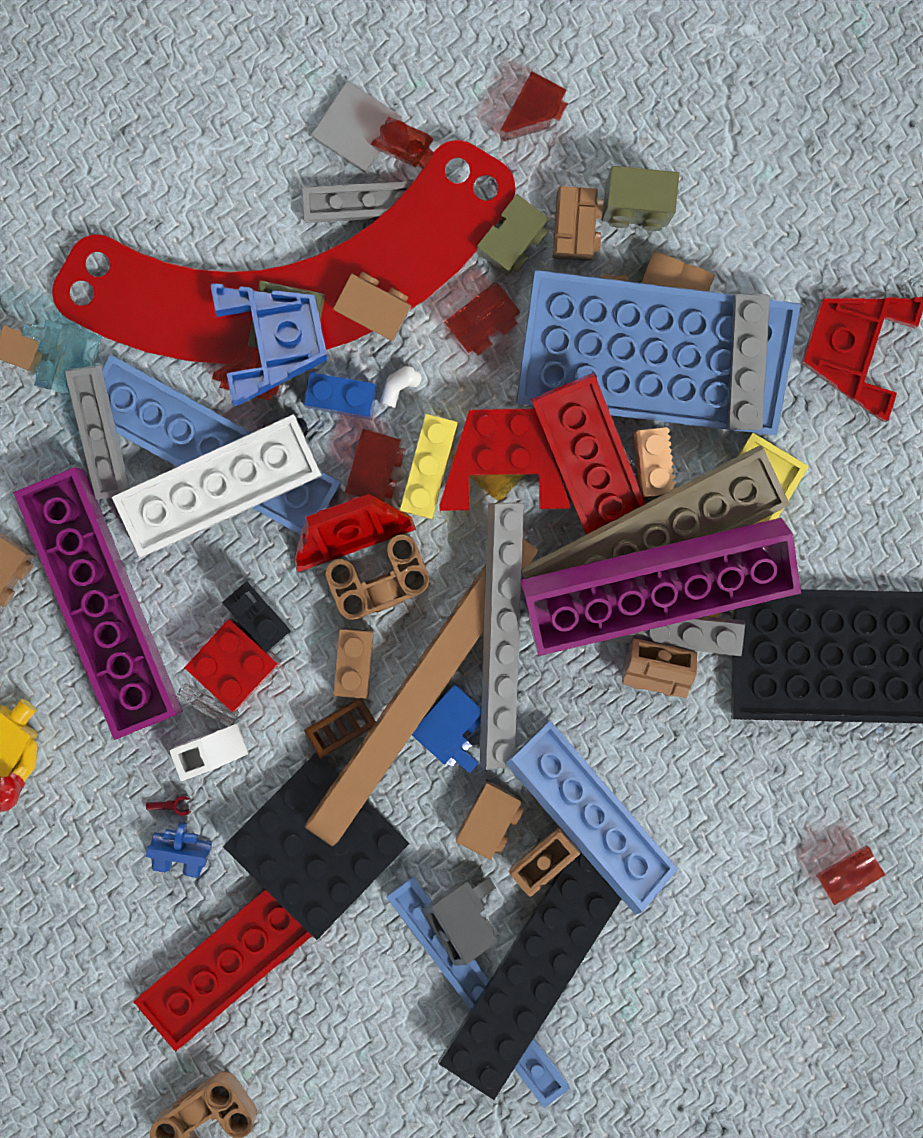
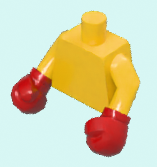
[0,699,38,812]

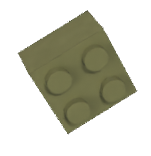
[602,166,679,231]

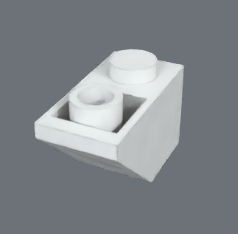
[169,723,249,781]

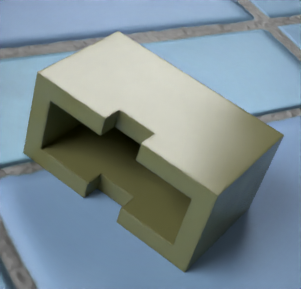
[477,194,549,277]

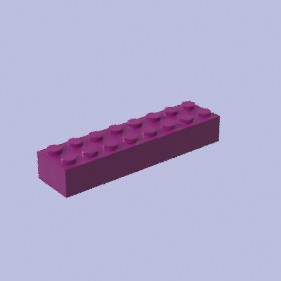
[13,467,183,740]
[520,518,801,656]

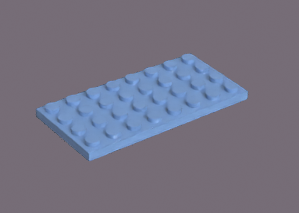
[516,269,801,436]

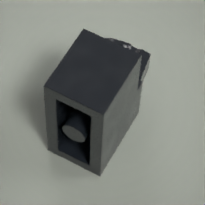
[222,580,296,653]

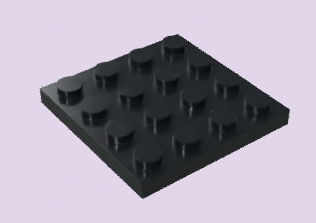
[222,752,410,940]

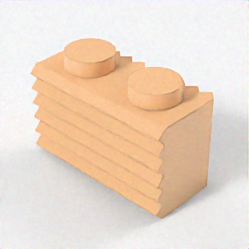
[633,427,676,498]

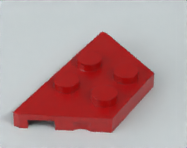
[294,494,416,572]

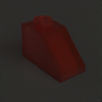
[500,71,569,142]

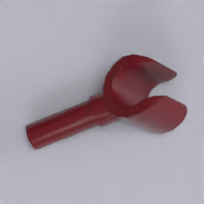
[146,794,191,816]

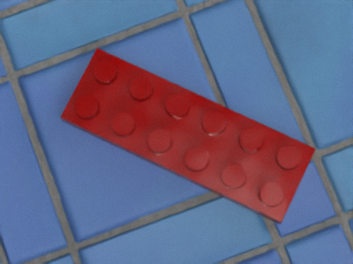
[530,373,645,535]
[133,889,312,1052]

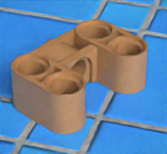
[325,535,430,620]
[150,1071,257,1138]

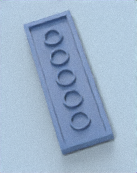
[505,720,678,915]

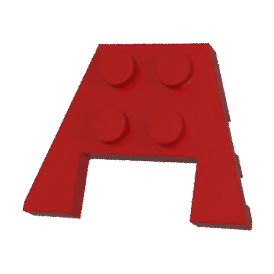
[801,297,923,422]
[439,408,570,511]

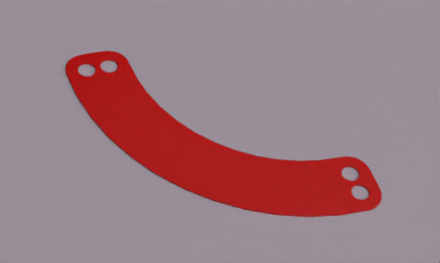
[52,140,516,364]

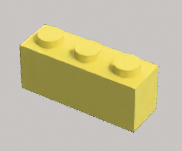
[400,414,458,520]

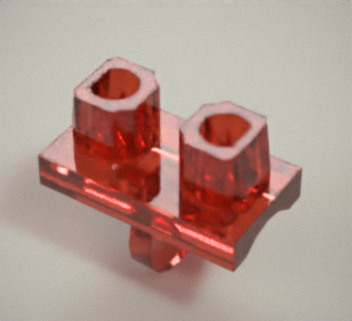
[371,117,434,169]
[816,845,885,905]

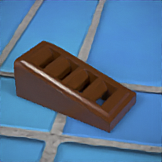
[304,698,376,759]

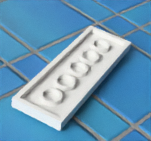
[112,414,322,558]

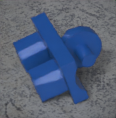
[146,822,212,878]

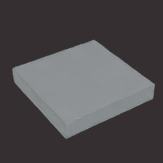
[311,80,402,174]

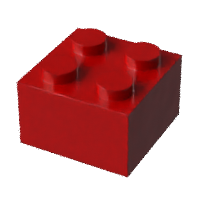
[184,617,282,713]

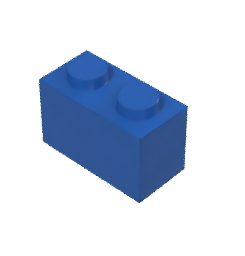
[304,372,378,420]

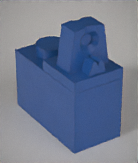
[412,682,481,773]

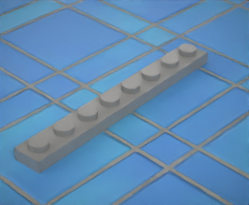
[479,502,524,770]

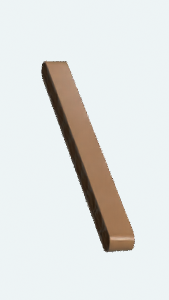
[305,538,538,846]

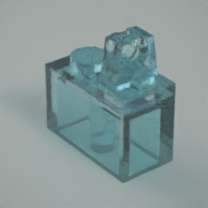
[22,320,102,397]

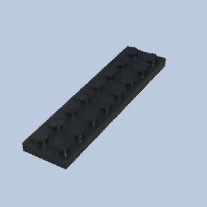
[438,852,622,1100]

